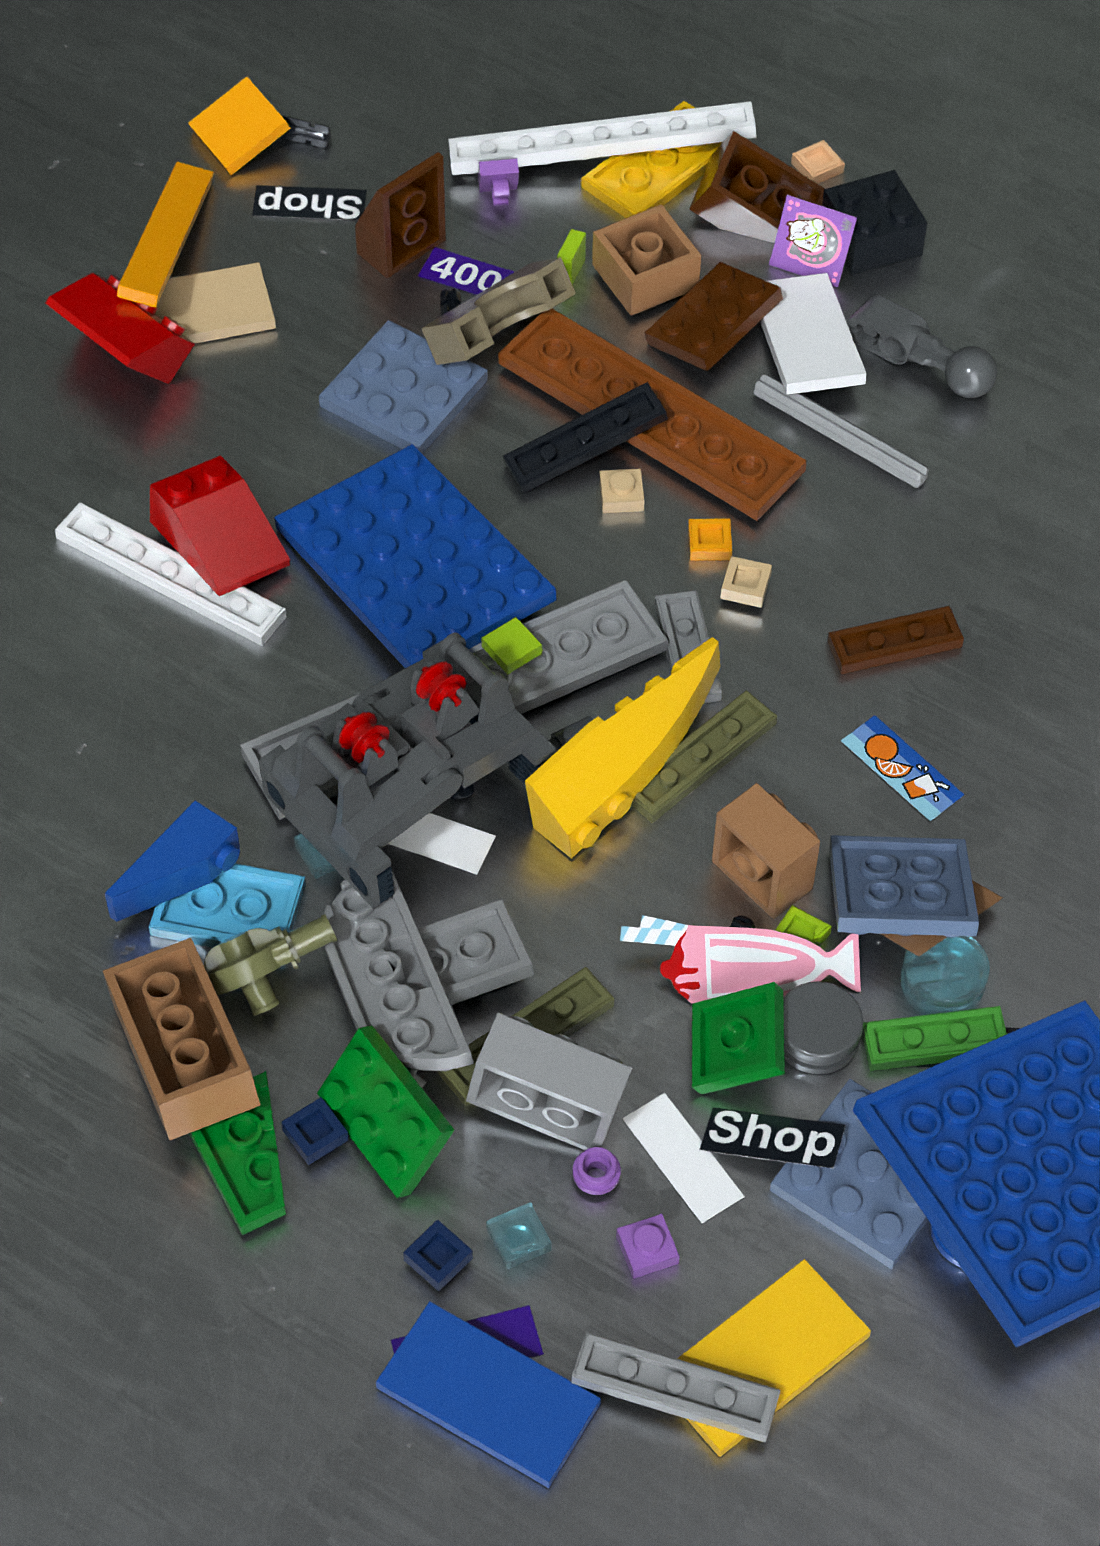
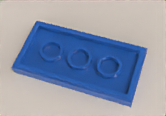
[376,1301,601,1488]

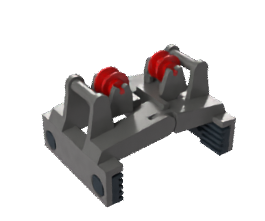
[258,632,556,909]

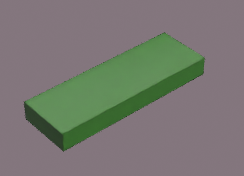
[862,1006,1007,1071]

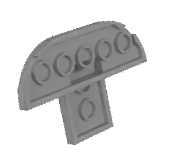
[324,866,534,1072]

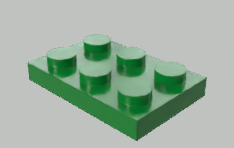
[317,1025,455,1198]

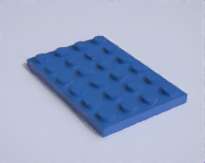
[274,444,557,668]

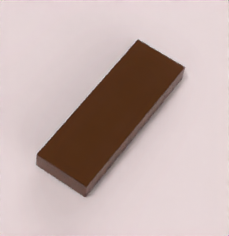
[827,605,964,675]

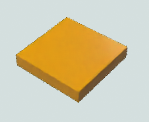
[188,77,291,175]

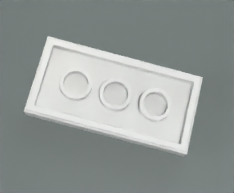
[760,273,866,395]

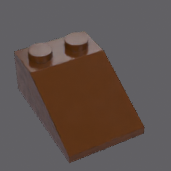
[689,131,825,243]
[355,152,446,279]

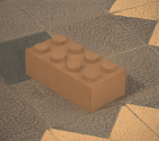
[103,938,260,1141]

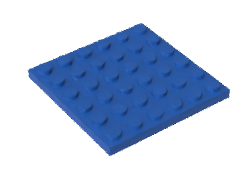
[852,1001,1100,1348]

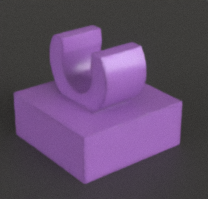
[478,158,519,206]

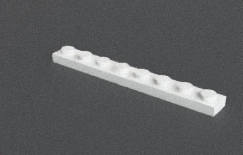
[449,101,756,175]

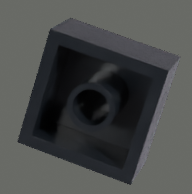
[822,170,928,275]

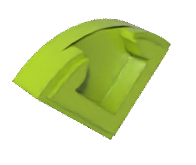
[775,905,832,946]

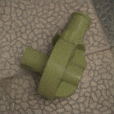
[204,914,338,1016]

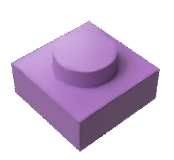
[616,1214,680,1279]

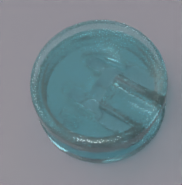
[900,936,990,1015]

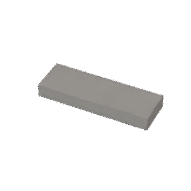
[655,590,723,704]

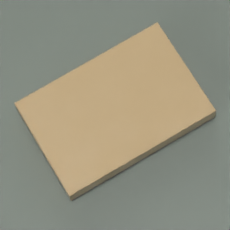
[155,262,276,344]

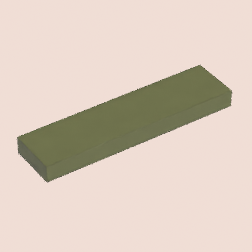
[631,690,777,823]
[437,967,615,1106]

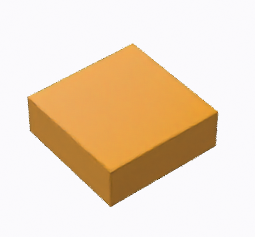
[688,518,732,561]

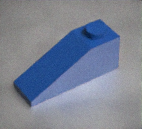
[105,800,241,922]

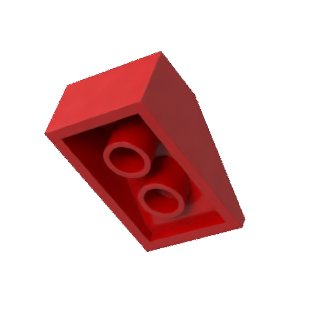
[150,455,290,597]

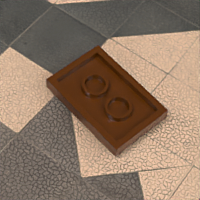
[645,262,783,371]

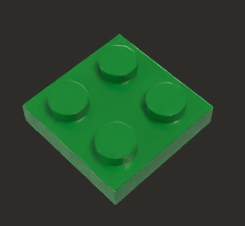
[692,982,785,1095]

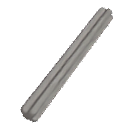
[754,374,929,488]

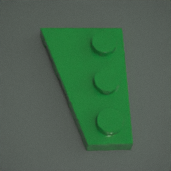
[189,1071,286,1235]

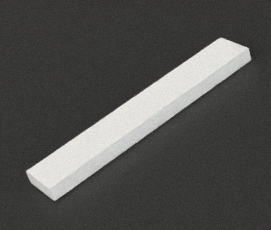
[55,502,286,646]

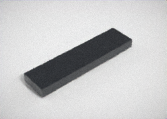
[503,382,668,493]

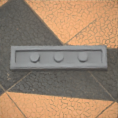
[571,1332,780,1443]

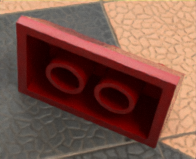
[45,272,195,384]

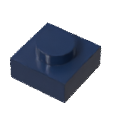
[281,1097,349,1166]
[403,1219,473,1291]

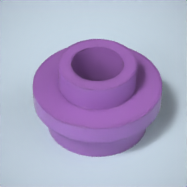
[573,1147,621,1195]

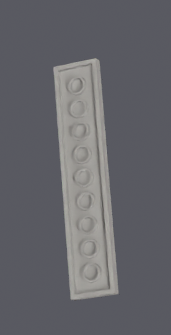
[240,580,668,820]

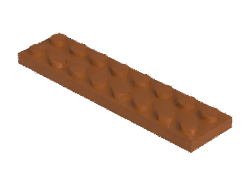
[498,309,807,521]

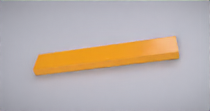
[117,161,214,307]

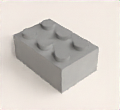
[466,1013,632,1150]

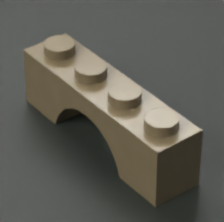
[421,257,576,365]

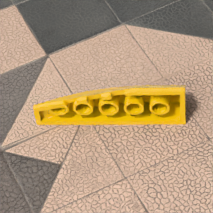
[525,637,721,859]

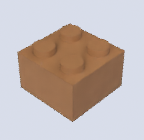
[592,204,701,316]
[712,783,820,920]

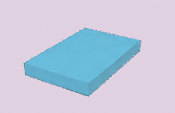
[148,863,306,948]

